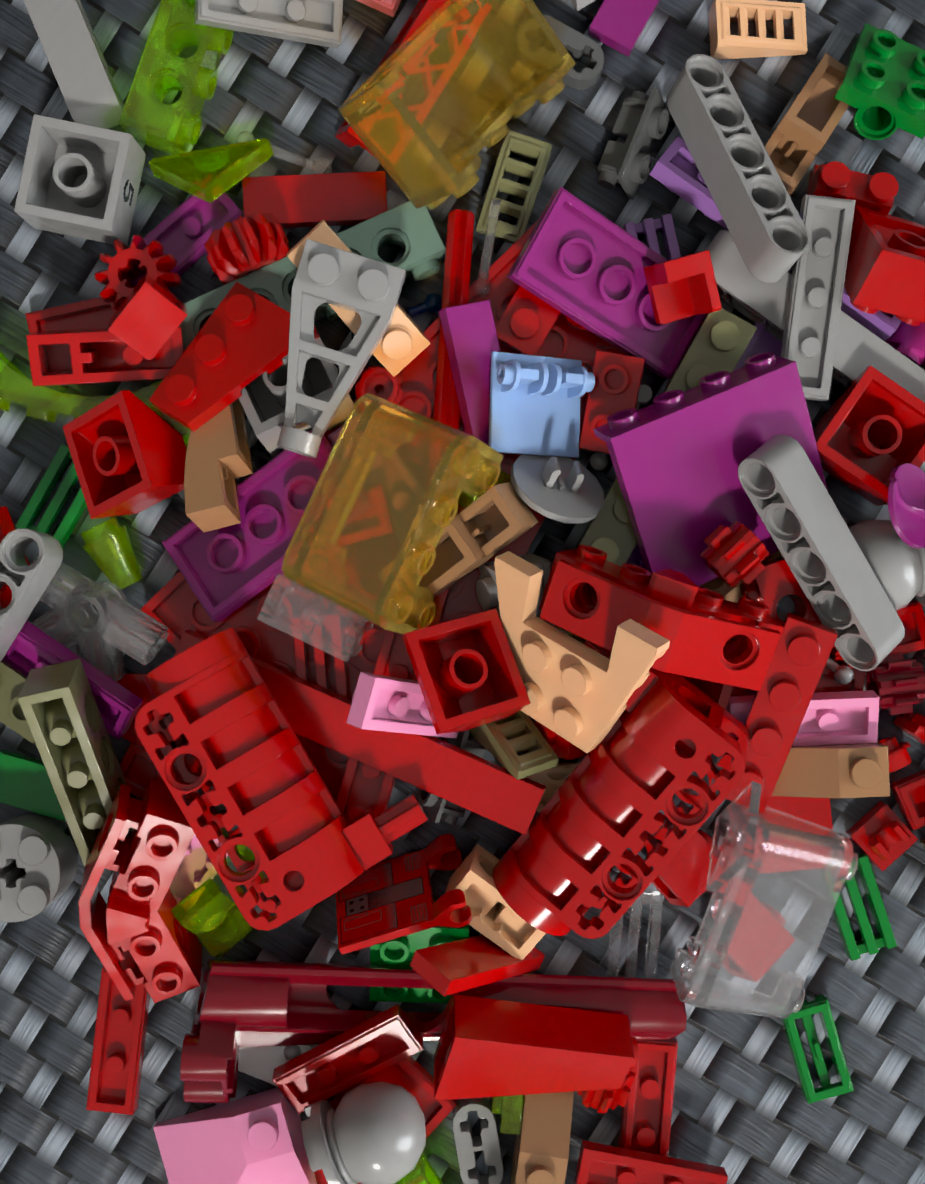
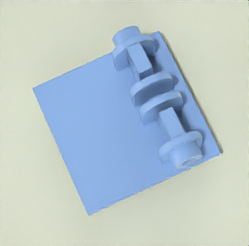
[488,351,595,458]

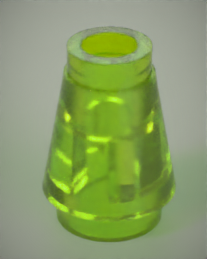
[80,516,143,591]

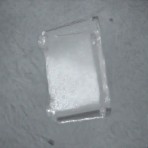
[670,802,858,1019]

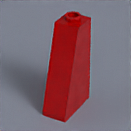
[434,994,638,1100]

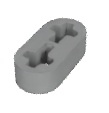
[453,1097,503,1184]

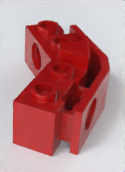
[539,545,784,691]
[78,779,202,1003]

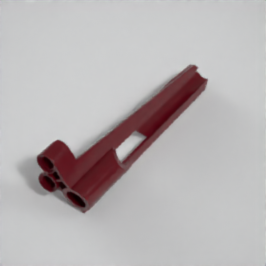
[180,959,687,1103]

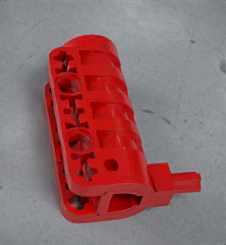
[135,627,428,931]
[492,640,750,939]

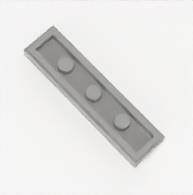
[781,194,856,401]

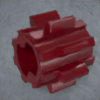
[865,653,925,716]

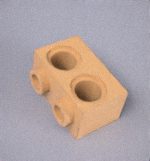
[445,844,546,960]

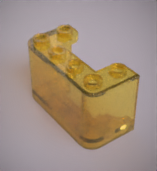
[338,0,576,210]
[282,393,504,635]

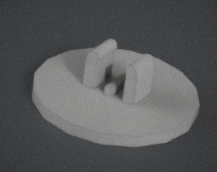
[511,454,604,524]

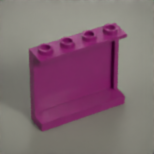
[593,352,828,586]

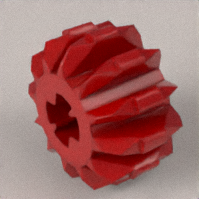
[204,212,290,285]
[94,235,182,312]

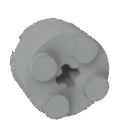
[0,814,78,922]

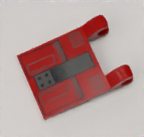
[335,834,472,955]

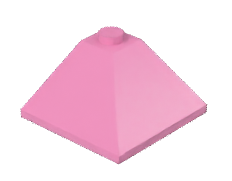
[153,1087,317,1184]

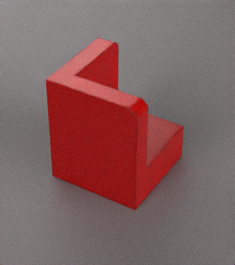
[643,250,721,325]
[108,274,188,360]

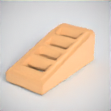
[708,0,808,60]

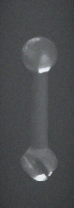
[236,131,332,174]
[472,198,501,298]

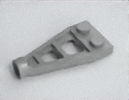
[276,239,406,458]

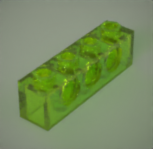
[118,0,233,159]

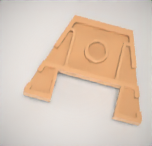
[494,551,670,753]

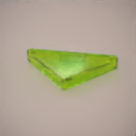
[148,138,274,203]

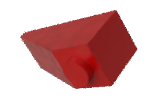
[26,327,184,386]

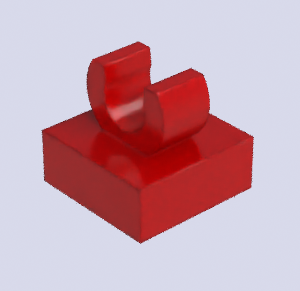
[845,801,918,871]

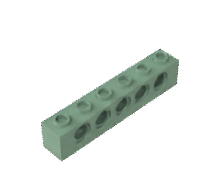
[179,196,446,351]

